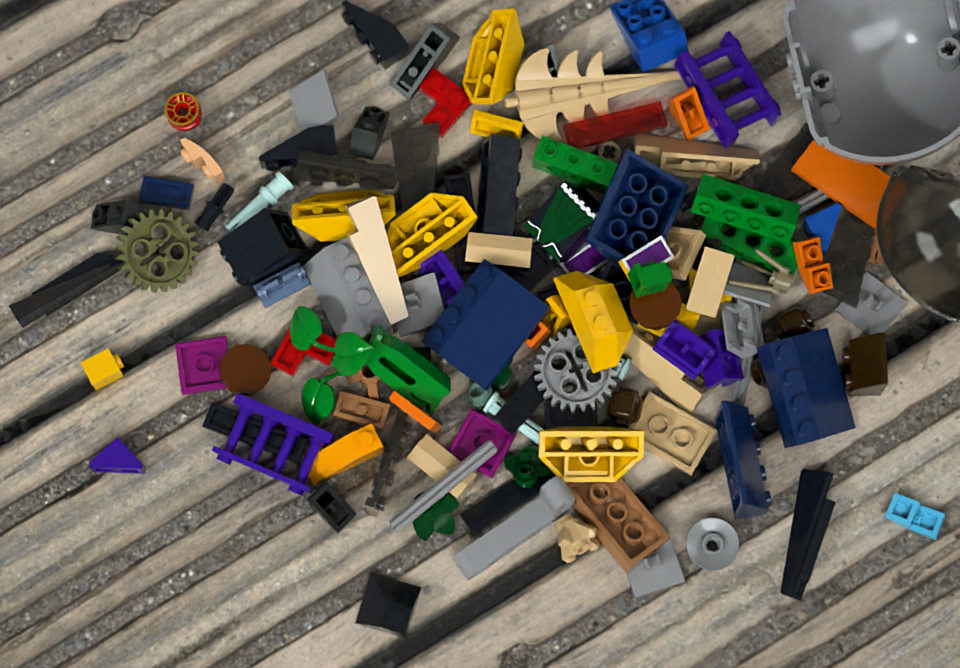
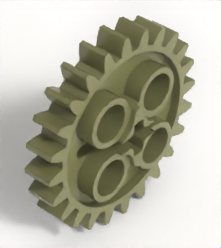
[115,209,199,293]

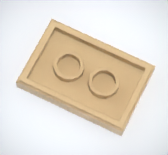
[627,391,717,476]

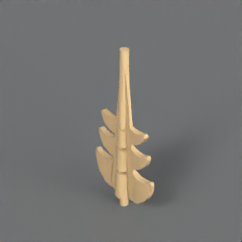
[504,48,682,142]

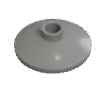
[686,518,739,571]

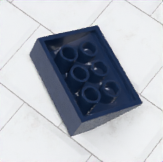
[585,148,689,261]
[421,259,550,391]
[756,328,856,448]
[714,400,772,520]

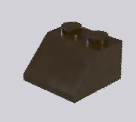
[842,332,888,396]

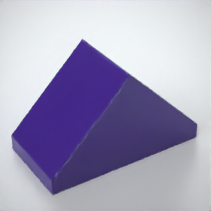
[89,437,146,474]

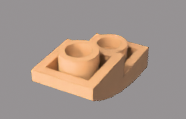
[180,138,226,184]

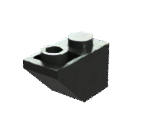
[349,106,389,160]
[91,200,149,235]

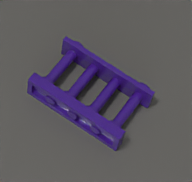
[674,31,782,148]
[212,393,336,496]

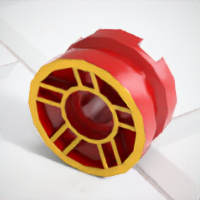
[164,92,202,131]

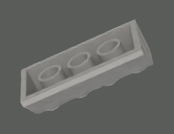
[303,237,393,338]

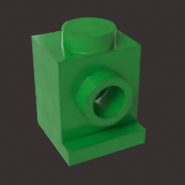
[627,261,672,298]

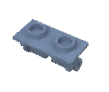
[253,262,311,308]

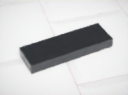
[493,370,547,435]

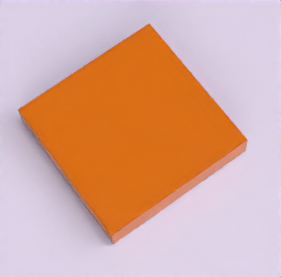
[389,391,443,433]

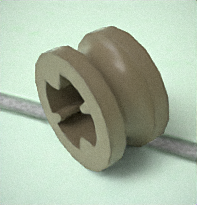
[598,141,621,163]

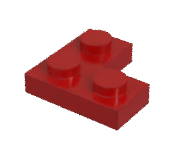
[419,68,472,138]
[270,329,337,377]

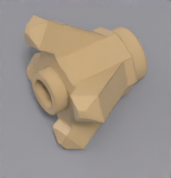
[555,514,600,563]

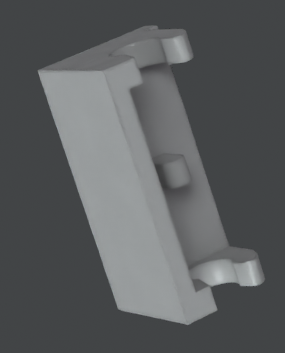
[720,298,764,359]

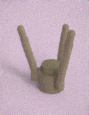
[728,249,794,295]

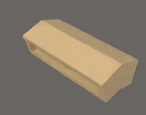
[465,232,533,268]
[686,246,735,318]
[407,434,477,498]

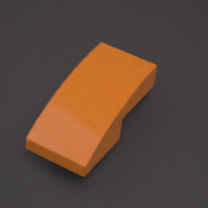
[793,236,833,294]

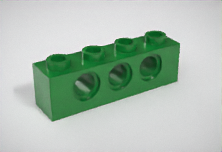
[533,135,618,195]
[691,174,801,243]
[701,217,798,274]

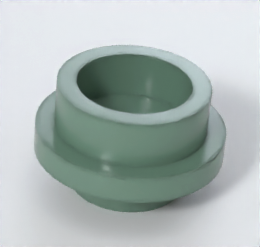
[468,383,493,407]

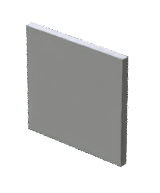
[289,70,339,132]
[723,262,772,307]
[835,271,908,335]
[396,272,445,337]
[627,532,685,598]

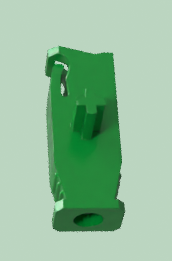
[362,324,451,414]

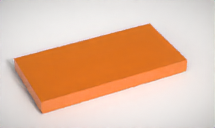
[791,140,906,229]

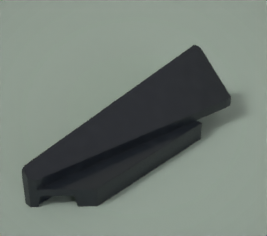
[9,253,123,328]
[780,469,836,601]

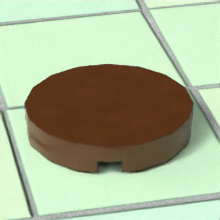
[629,283,682,330]
[219,344,271,396]

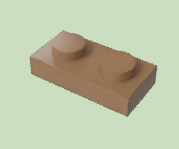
[333,391,391,431]

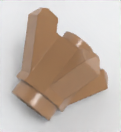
[346,364,383,400]

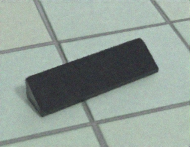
[460,472,556,537]

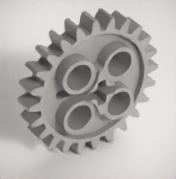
[534,329,619,414]

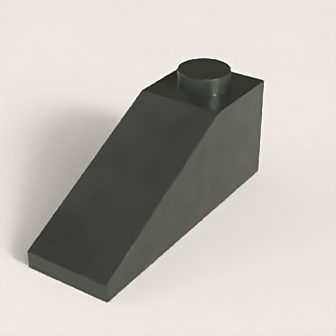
[390,23,460,100]

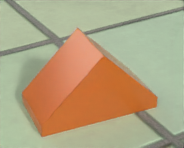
[669,86,710,140]

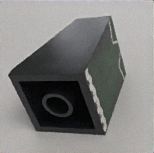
[524,181,600,263]

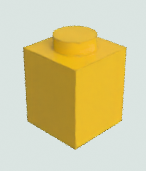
[81,348,124,391]

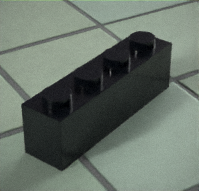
[475,134,522,236]

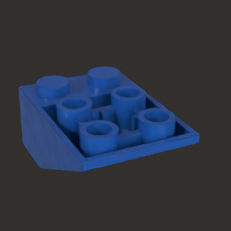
[609,0,688,72]

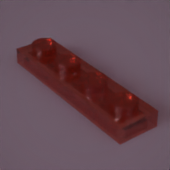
[563,101,668,149]

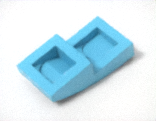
[885,493,946,540]

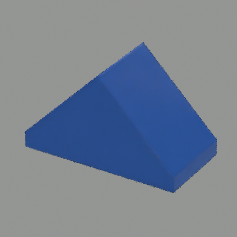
[802,203,842,257]

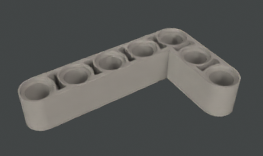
[452,475,575,580]

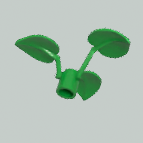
[290,306,375,425]

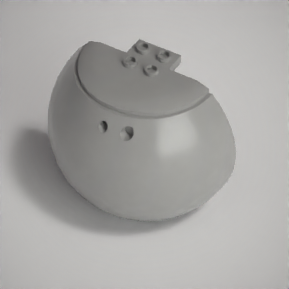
[783,0,960,165]

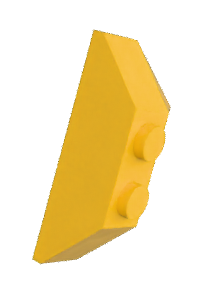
[462,9,525,105]
[292,189,396,242]
[387,193,478,278]
[553,271,633,374]
[538,427,644,482]

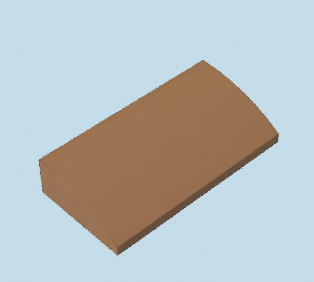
[566,477,671,574]

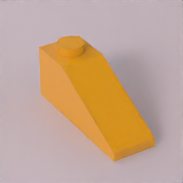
[302,423,384,486]

